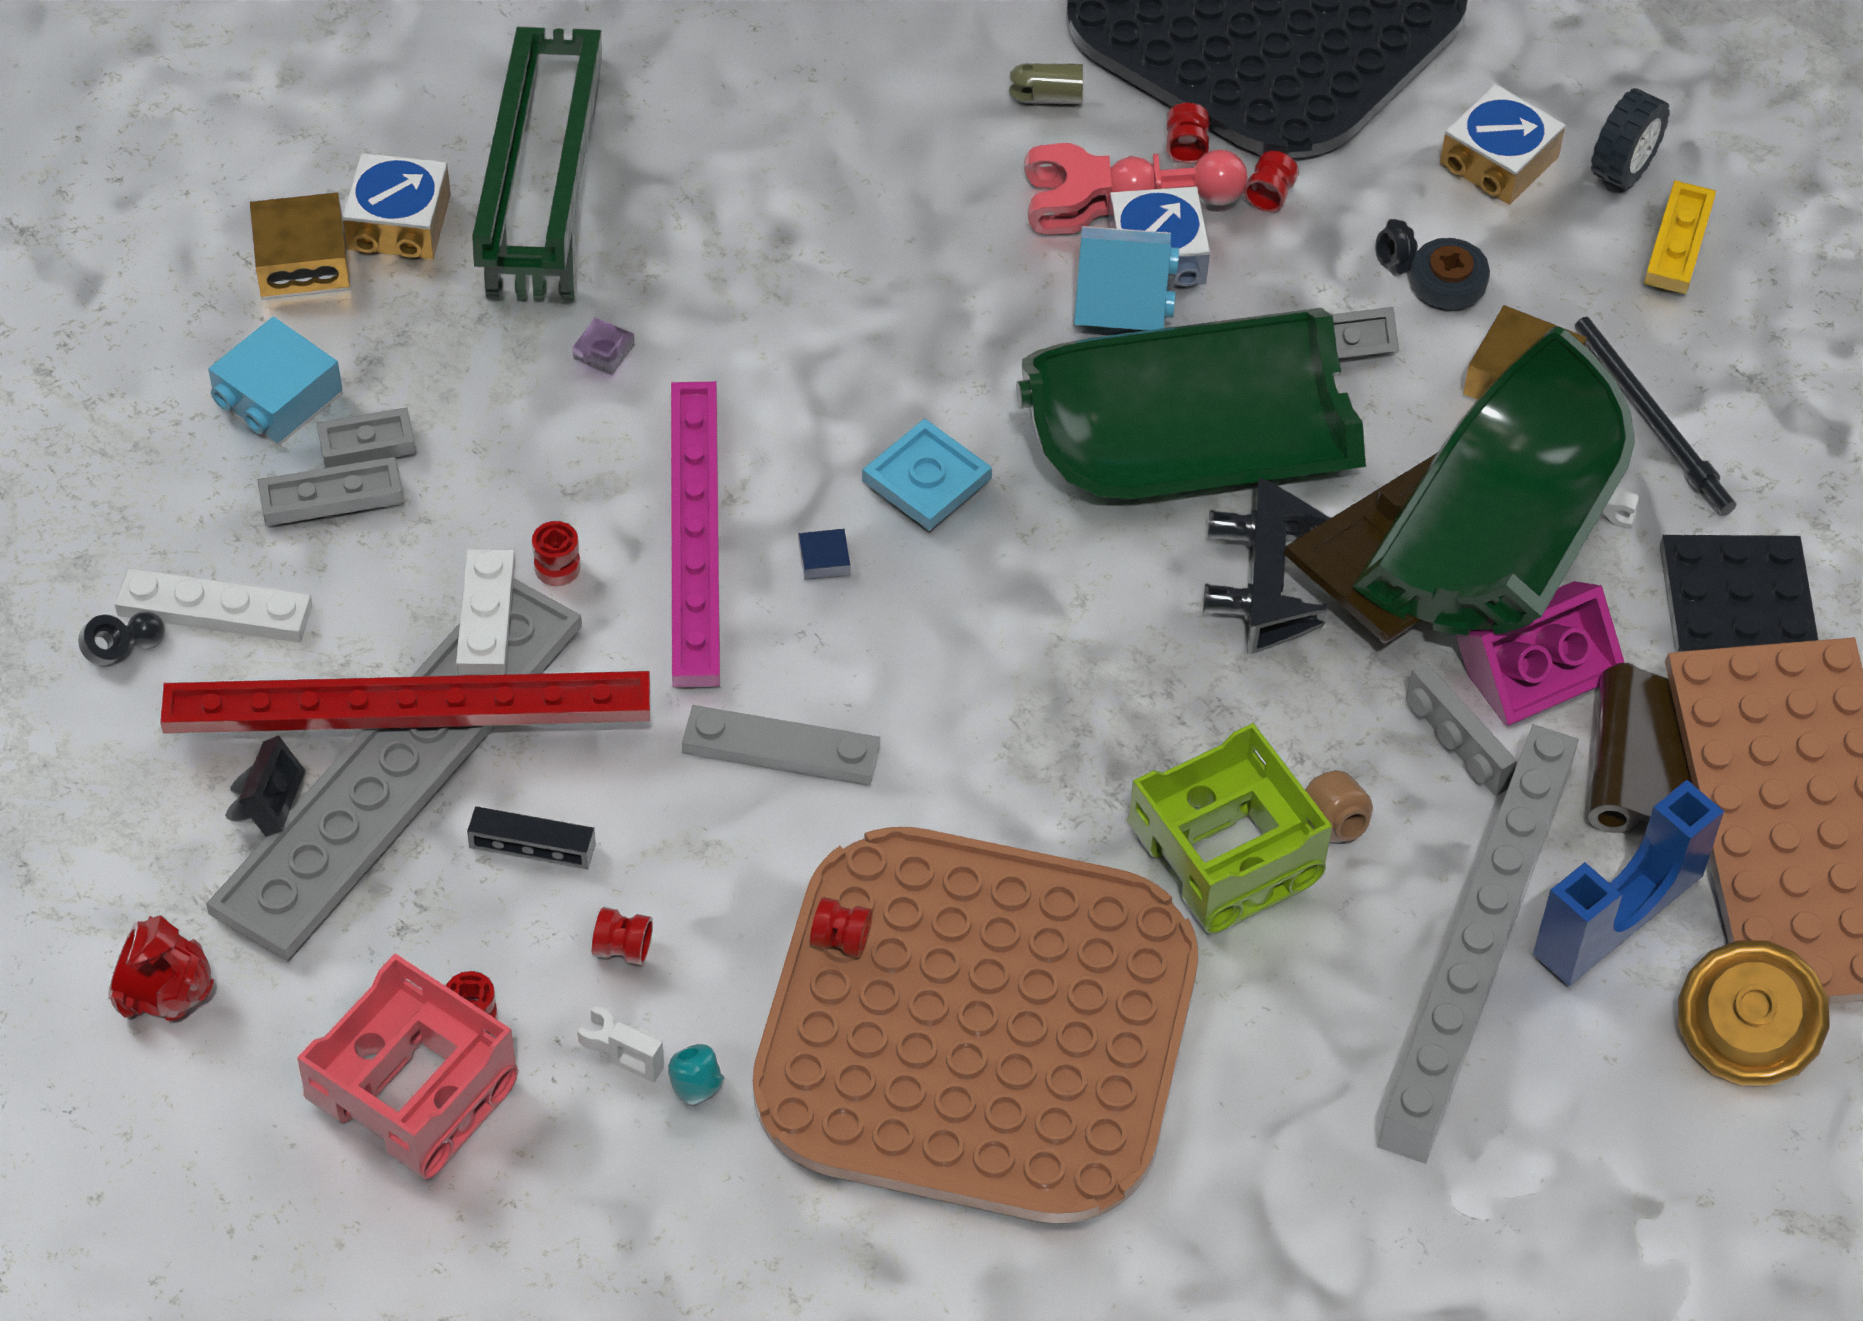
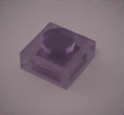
[572,317,635,375]

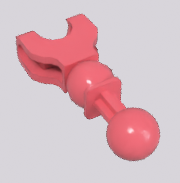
[1024,143,1248,235]

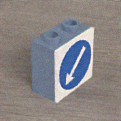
[1108,187,1210,287]

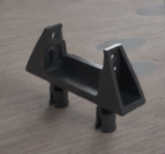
[1203,478,1330,654]

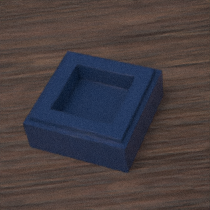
[798,529,851,580]

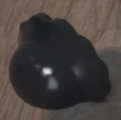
[1375,219,1418,275]

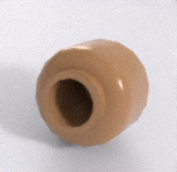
[1305,770,1373,843]

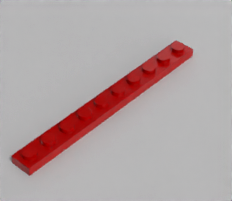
[160,671,650,734]

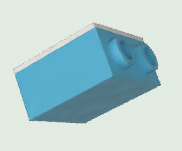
[1074,226,1179,330]
[208,316,343,446]

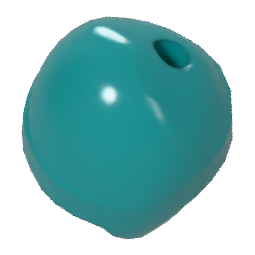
[668,1044,724,1105]

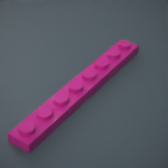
[671,381,720,687]

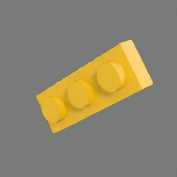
[1644,180,1717,295]

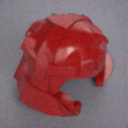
[108,915,214,1021]

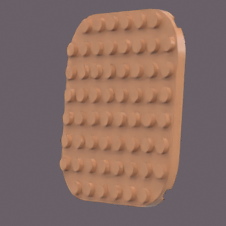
[753,827,1198,1223]

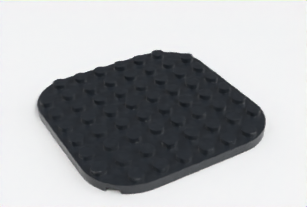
[1066,0,1468,158]

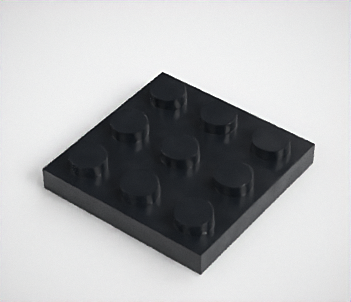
[1660,535,1819,652]

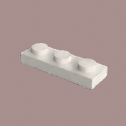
[456,549,515,675]

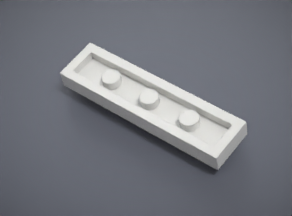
[115,568,313,643]

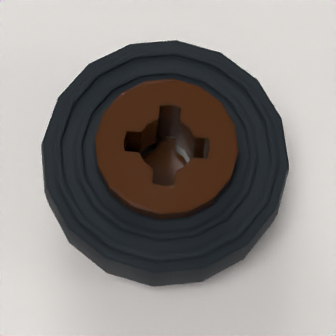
[1410,238,1490,310]

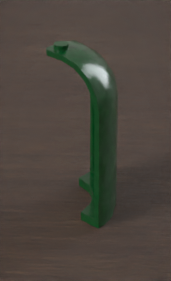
[1016,308,1366,499]
[1352,327,1635,636]

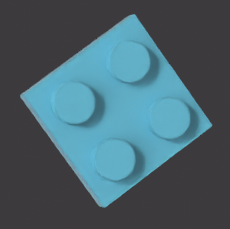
[862,418,992,531]

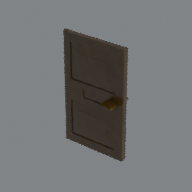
[1283,452,1438,643]

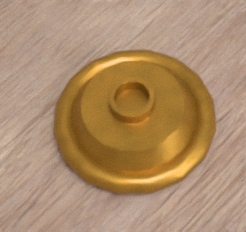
[1678,940,1830,1086]

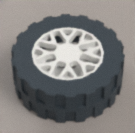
[1591,88,1670,189]

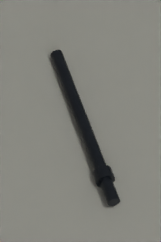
[1574,317,1737,515]

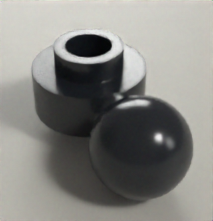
[78,611,165,666]

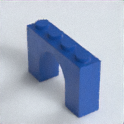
[1533,780,1724,986]

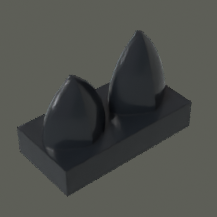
[225,735,306,837]

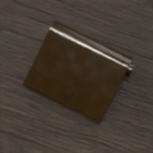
[1588,663,1692,833]

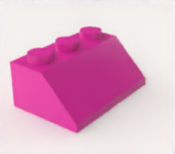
[1456,581,1625,726]

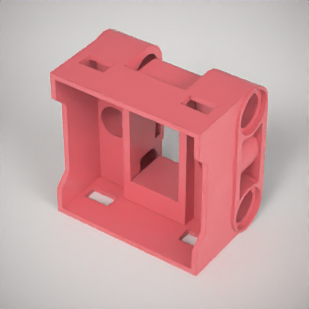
[297,953,518,1179]

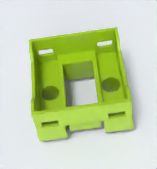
[1127,722,1332,934]

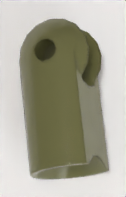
[1009,63,1083,104]

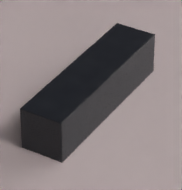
[467,806,596,870]

